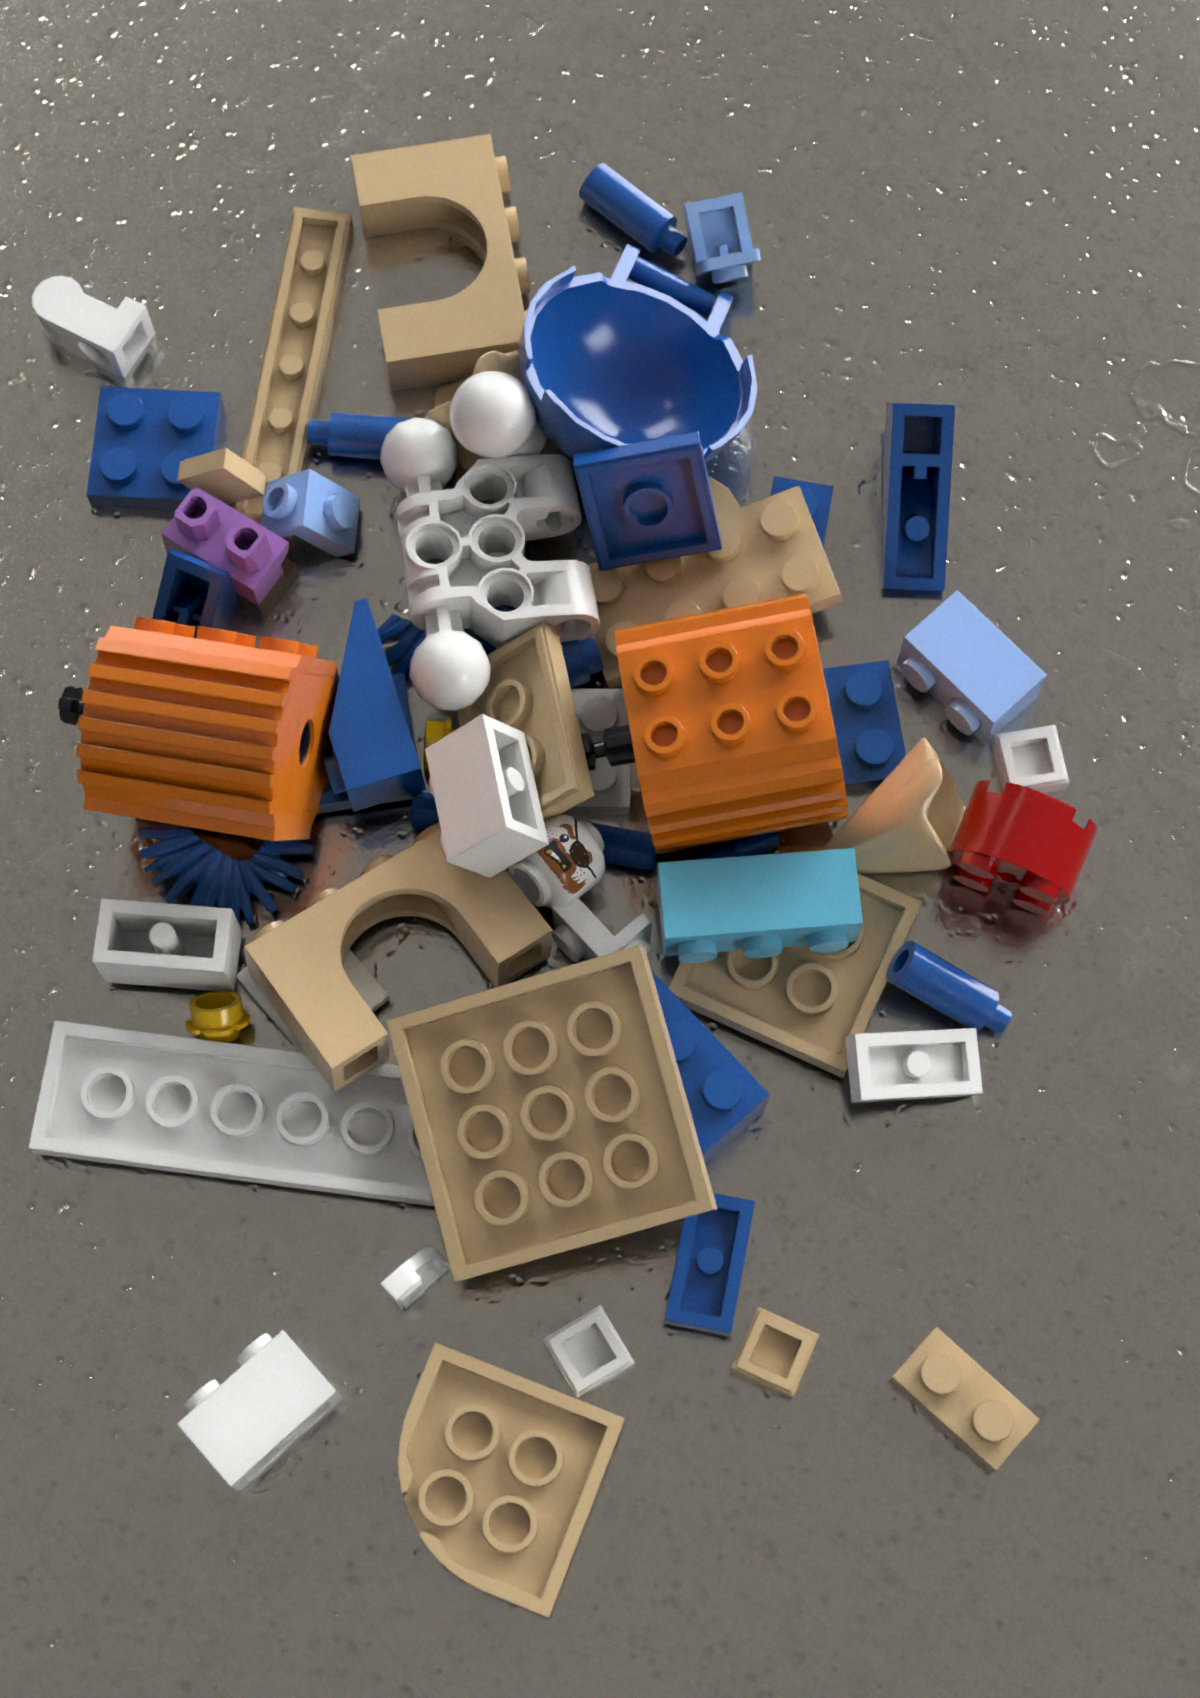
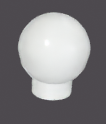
[449,371,547,459]

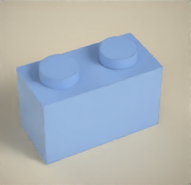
[897,590,1047,745]

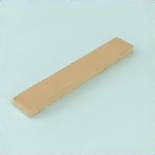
[232,207,353,540]

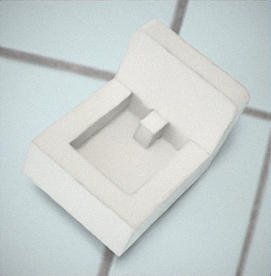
[552,898,652,962]

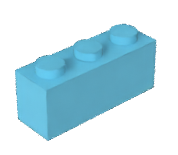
[657,848,863,963]

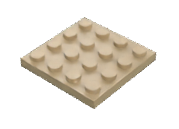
[386,944,717,1282]

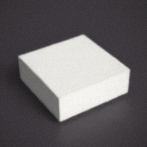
[991,725,1069,793]
[542,1305,635,1400]

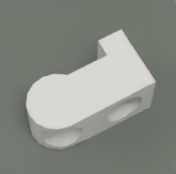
[32,276,155,379]

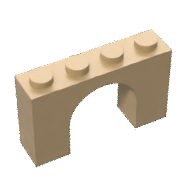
[351,134,530,391]
[244,823,553,1093]

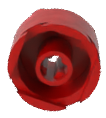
[948,780,1097,915]

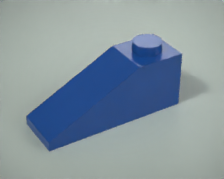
[882,402,955,591]
[323,598,426,812]

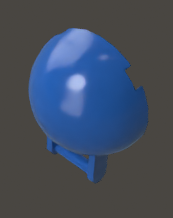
[518,244,758,464]

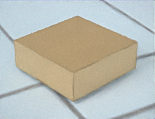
[177,448,267,505]
[730,1307,820,1399]

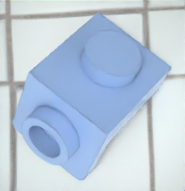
[682,192,761,284]
[261,469,361,557]

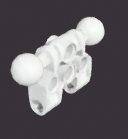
[380,417,600,711]

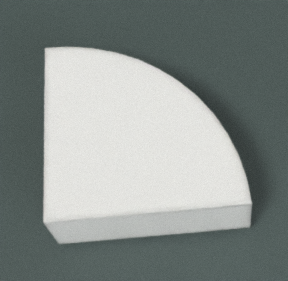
[380,1246,449,1310]

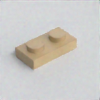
[890,1327,1040,1473]

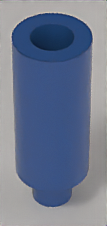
[579,163,688,258]
[307,411,412,460]
[887,940,1012,1033]

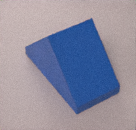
[152,549,241,639]

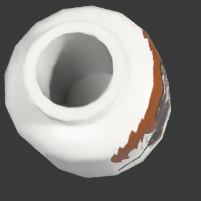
[508,813,605,909]

